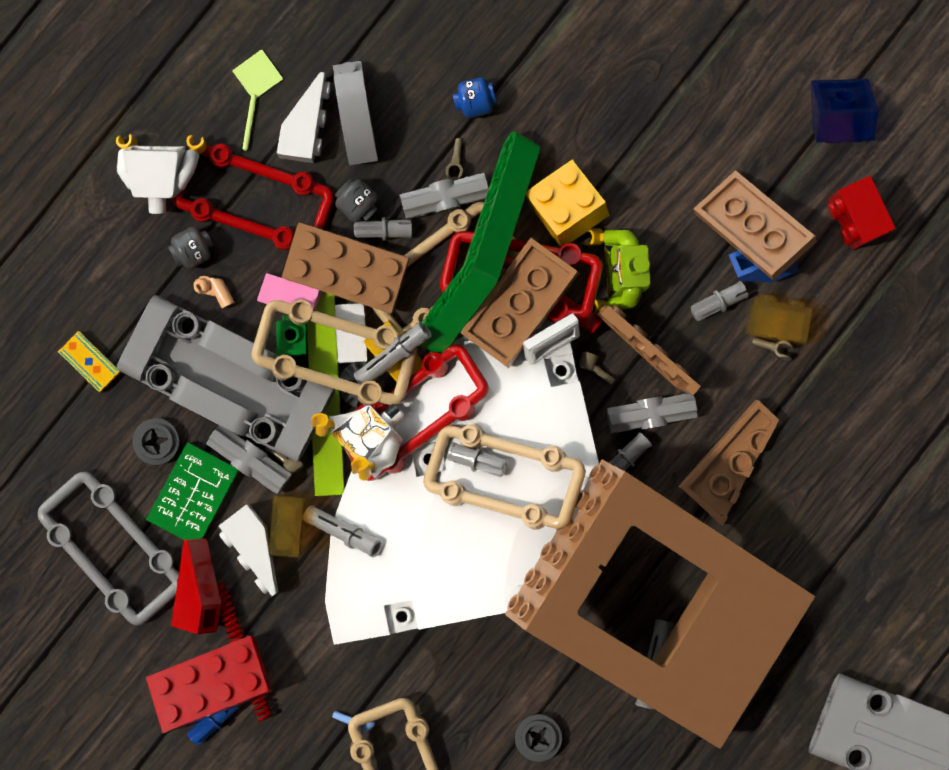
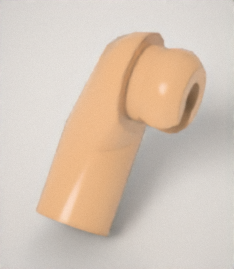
[194,276,235,309]

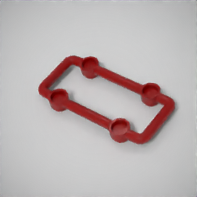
[172,143,334,251]
[440,231,603,324]
[344,344,489,481]

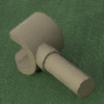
[446,138,463,178]
[752,337,795,361]
[579,352,615,385]
[265,447,305,473]

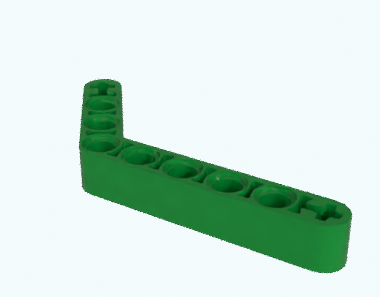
[419,131,540,354]

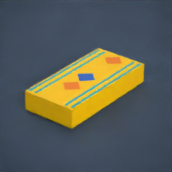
[58,331,121,393]

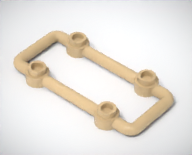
[373,201,519,336]
[251,299,417,406]
[423,424,586,530]
[348,698,439,770]

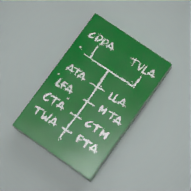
[146,442,239,540]

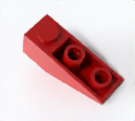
[171,538,221,634]

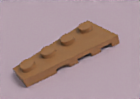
[595,304,701,395]
[678,400,779,526]

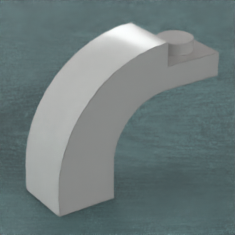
[333,61,378,166]

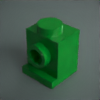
[276,315,308,357]

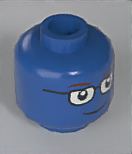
[453,77,497,118]

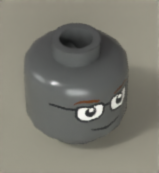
[335,179,378,222]
[168,226,214,269]

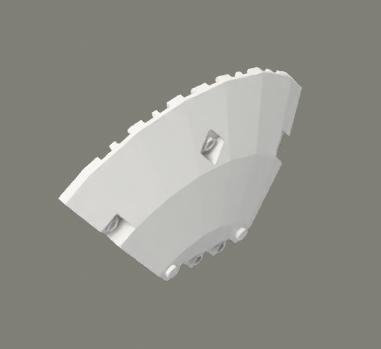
[325,318,599,644]

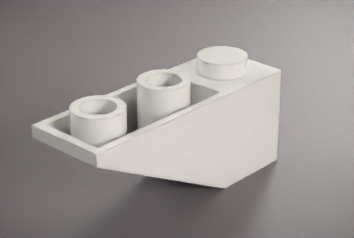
[277,72,331,163]
[219,504,278,596]

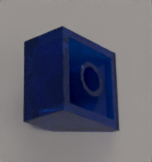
[811,79,879,143]

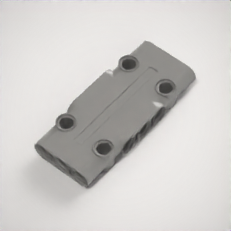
[117,295,336,463]
[809,673,949,770]

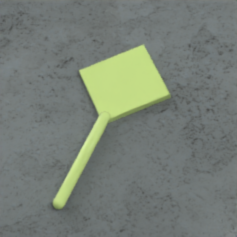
[232,50,283,151]

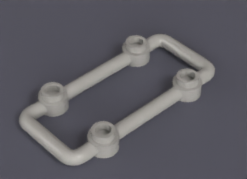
[38,471,179,625]

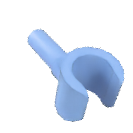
[332,711,375,734]

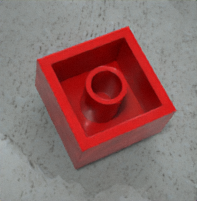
[827,176,896,250]

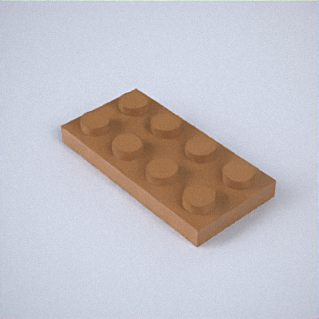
[694,170,817,281]
[281,222,410,314]
[460,238,579,369]

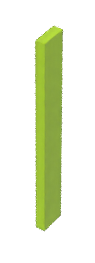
[307,291,345,496]

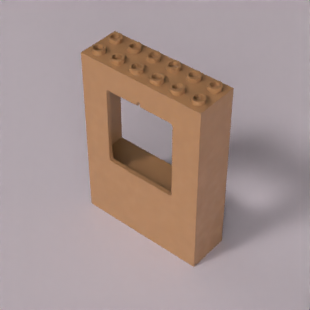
[505,460,815,749]

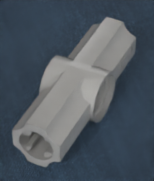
[400,173,489,219]
[606,393,698,433]
[206,425,292,494]

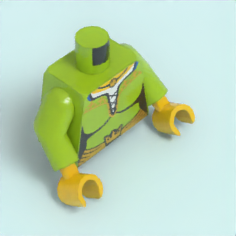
[584,228,650,317]

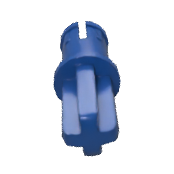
[187,705,240,745]

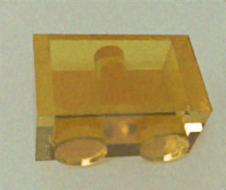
[745,294,813,345]
[269,496,306,557]

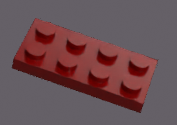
[146,635,272,733]

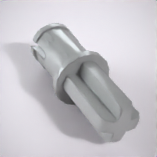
[354,217,412,241]
[691,281,749,321]
[609,432,652,471]
[447,442,507,477]

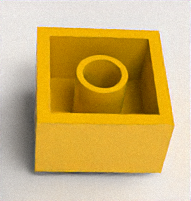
[525,160,610,247]

